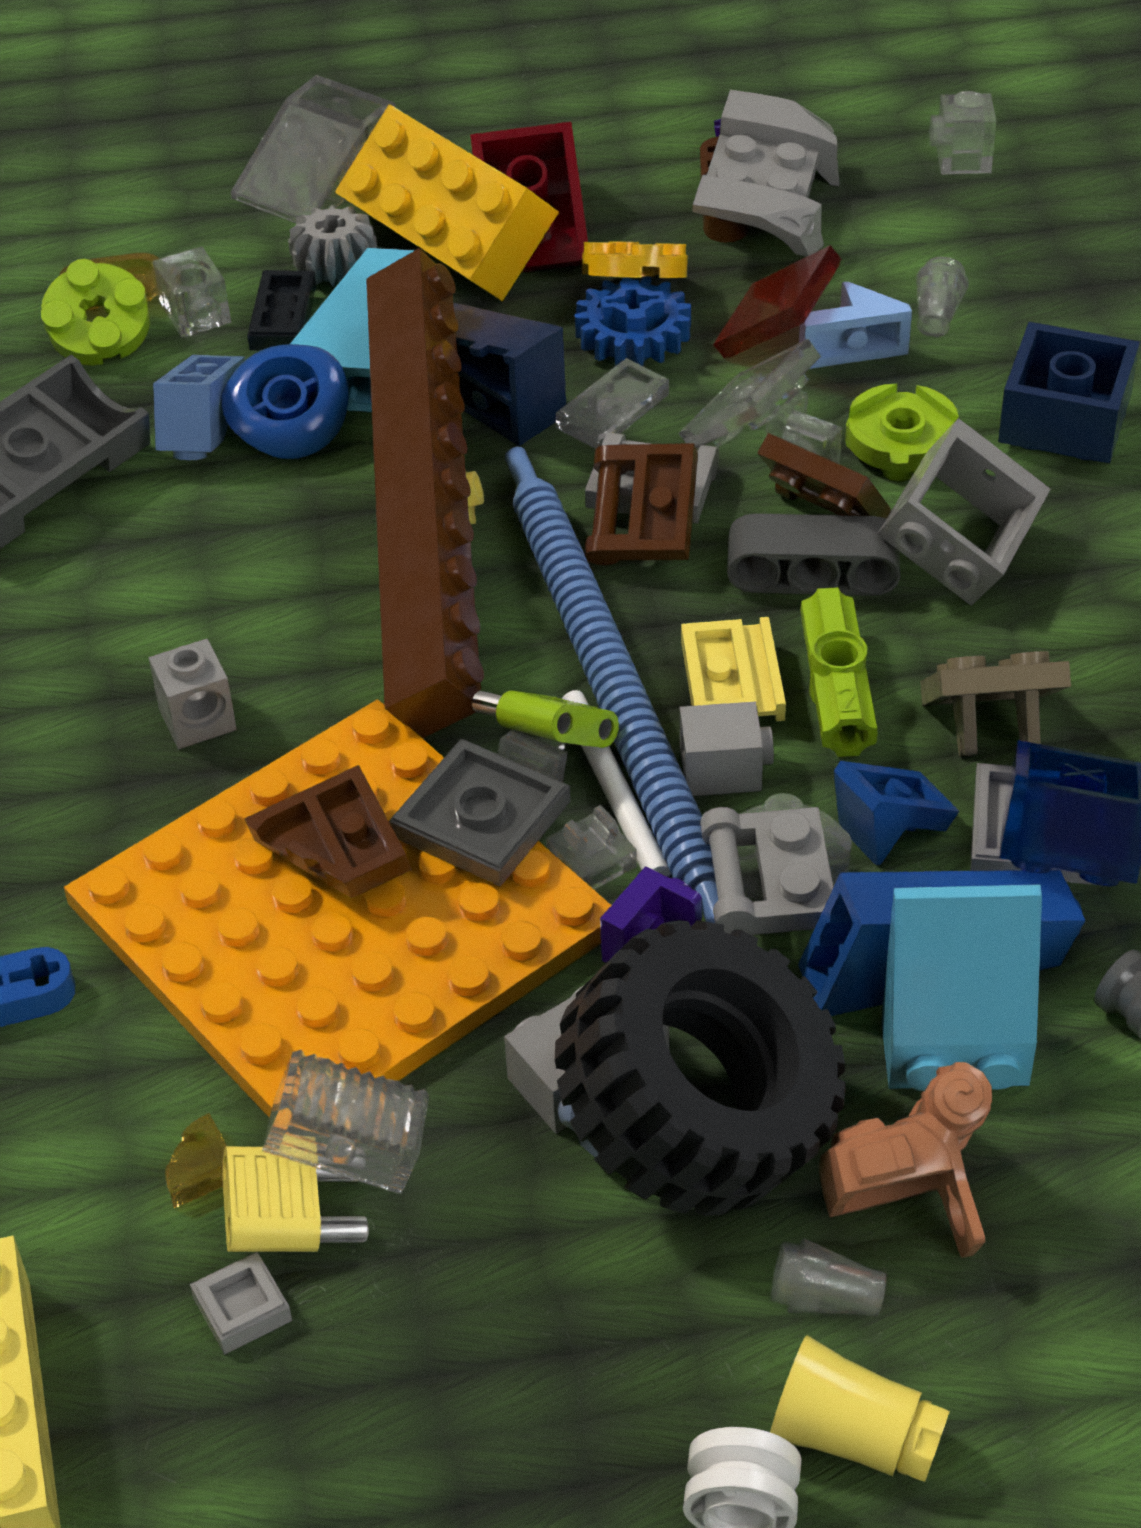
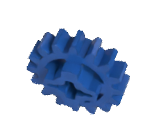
[575,276,691,367]

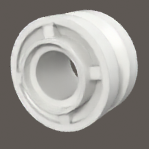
[683,1427,801,1528]

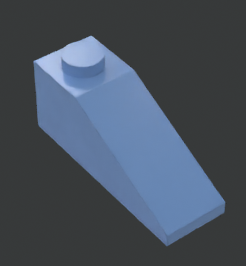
[153,355,245,460]

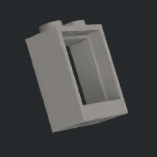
[877,418,1051,606]

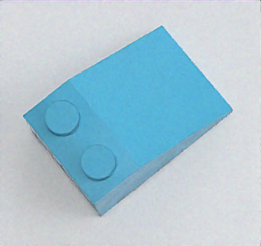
[881,885,1042,1091]

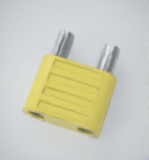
[222,1146,369,1252]

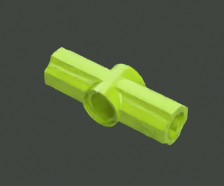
[800,587,878,757]

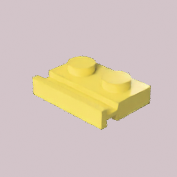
[681,617,786,721]

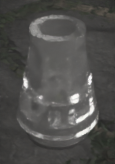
[916,257,969,337]
[771,1238,886,1317]

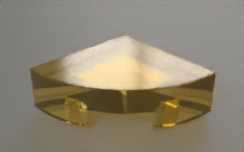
[165,1113,227,1208]

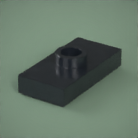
[247,270,316,351]

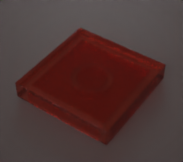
[713,245,842,359]

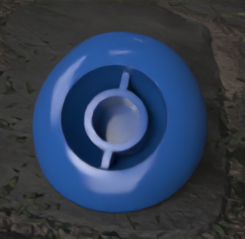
[221,344,349,459]

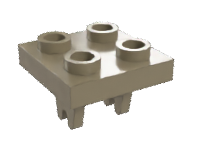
[920,651,1071,757]

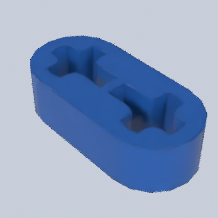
[0,947,76,1027]

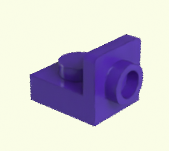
[600,866,702,963]

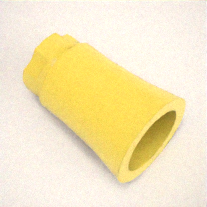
[770,1335,950,1482]

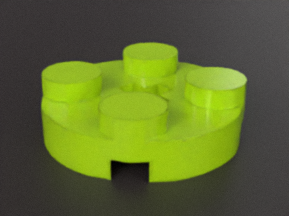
[41,259,150,366]
[845,384,959,481]

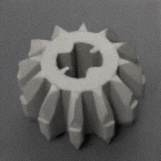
[288,204,377,287]

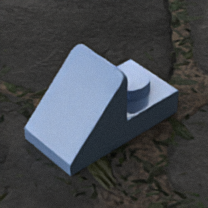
[798,282,912,370]

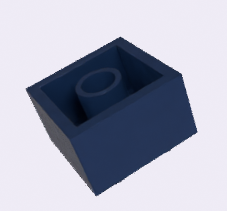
[998,322,1140,464]

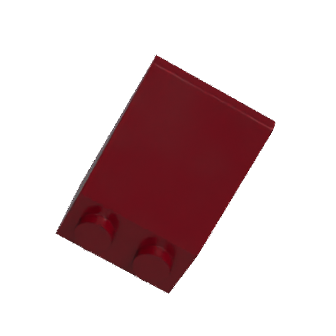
[470,121,588,273]

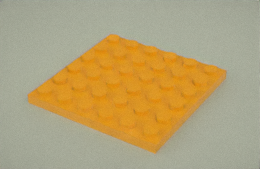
[64,699,611,1147]

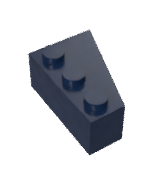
[454,303,567,446]

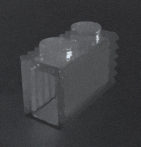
[262,1049,429,1195]

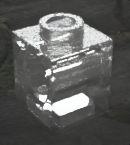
[153,246,231,338]

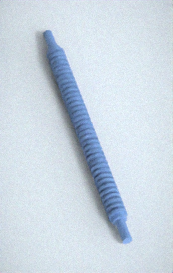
[505,447,718,923]

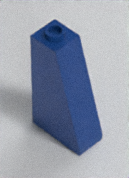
[798,870,1085,1016]

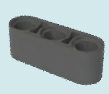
[727,514,901,596]

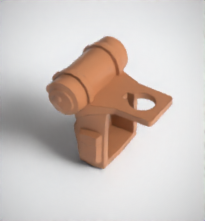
[819,1062,992,1258]

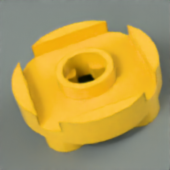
[582,241,688,278]

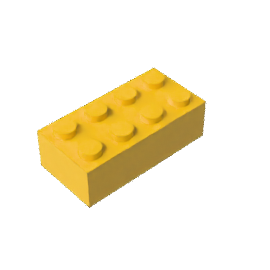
[335,104,559,302]

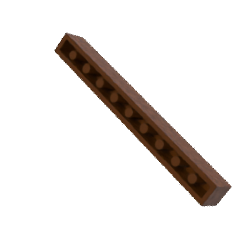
[366,248,484,738]

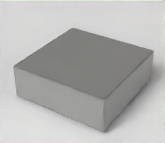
[190,1252,292,1355]

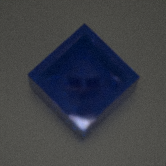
[999,740,1141,886]

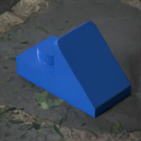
[834,761,960,865]

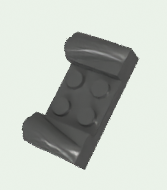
[0,355,150,549]

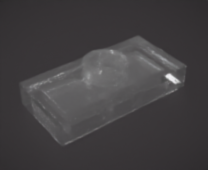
[555,358,669,449]

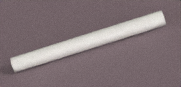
[562,690,671,877]

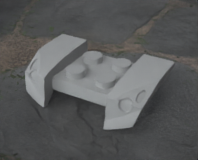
[692,89,839,256]

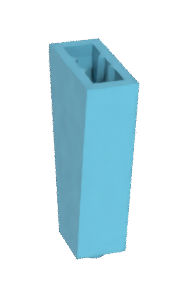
[290,248,415,412]

